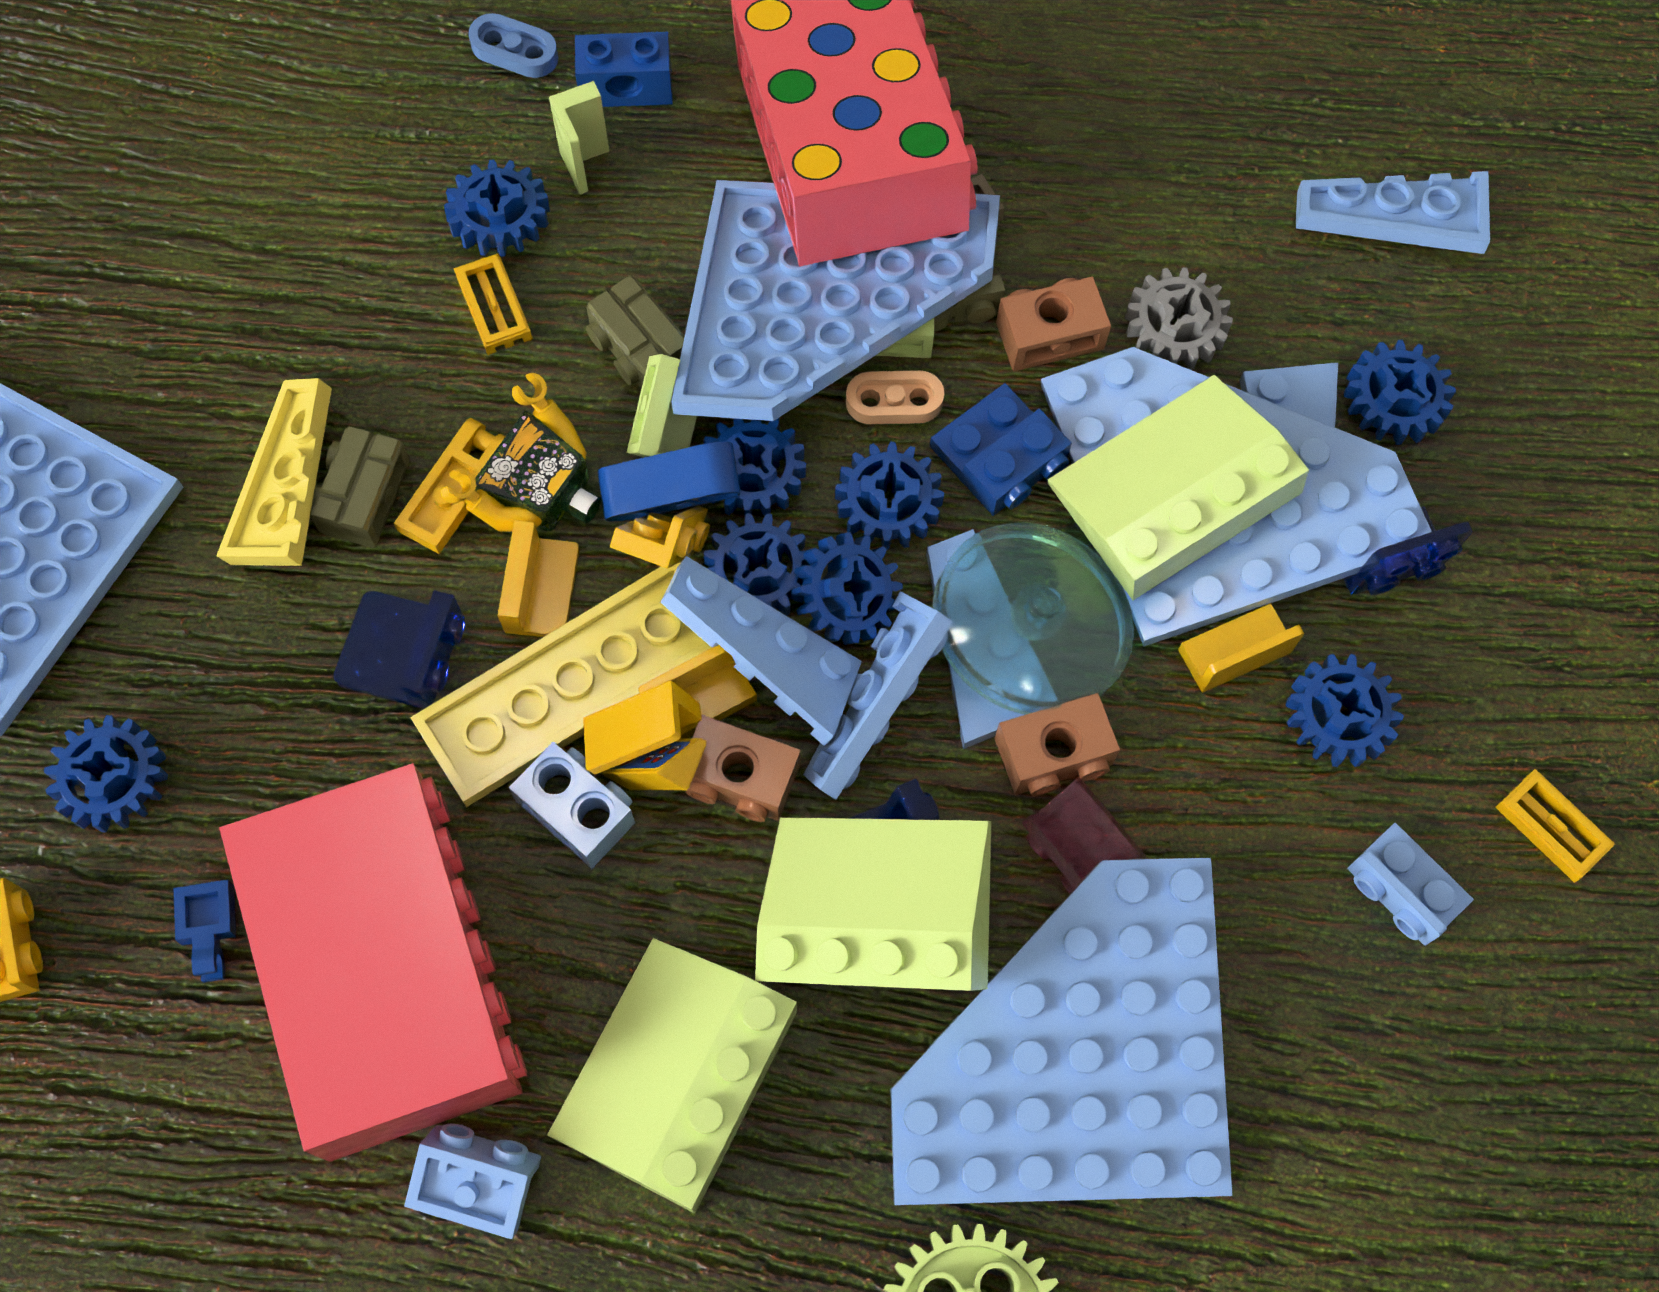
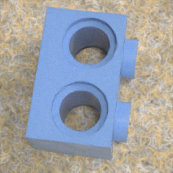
[509,741,635,869]

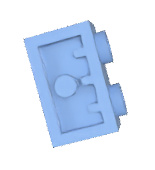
[1347,823,1474,946]
[404,1124,541,1239]

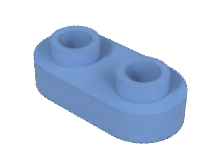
[468,13,558,78]

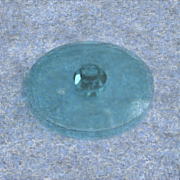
[932,523,1134,715]

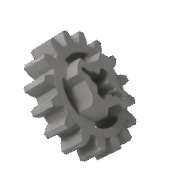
[1125,267,1233,369]

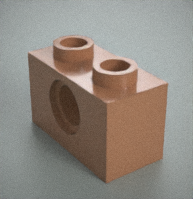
[996,276,1111,372]
[994,693,1120,796]
[686,715,801,822]

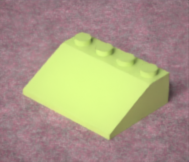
[1047,375,1309,600]
[755,817,991,991]
[547,938,797,1214]

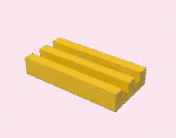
[453,253,533,355]
[1495,769,1615,883]

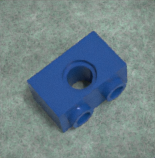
[575,32,673,107]

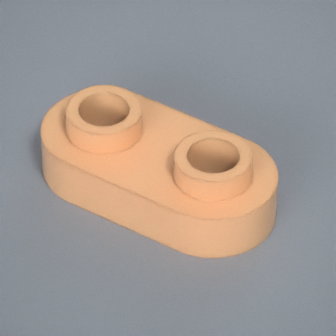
[846,371,944,424]

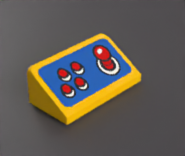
[602,738,707,790]

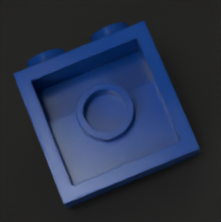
[930,383,1072,516]

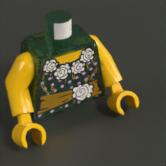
[440,373,601,532]

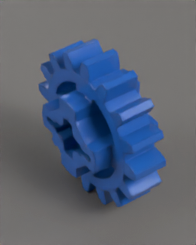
[444,160,550,257]
[1344,340,1456,445]
[703,418,806,518]
[835,441,944,550]
[704,513,809,616]
[791,532,903,645]
[1285,654,1404,767]
[44,715,168,832]

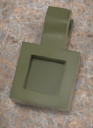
[934,274,1005,332]

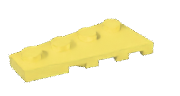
[217,378,332,566]

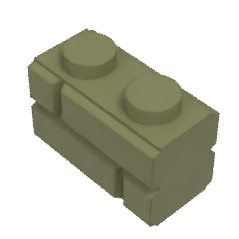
[586,275,685,388]
[310,426,410,548]

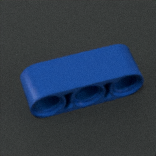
[597,442,741,522]

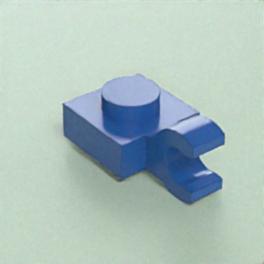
[173,880,236,983]

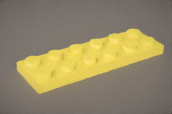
[410,562,712,808]

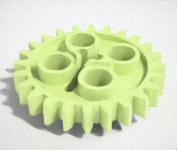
[883,1224,1059,1292]

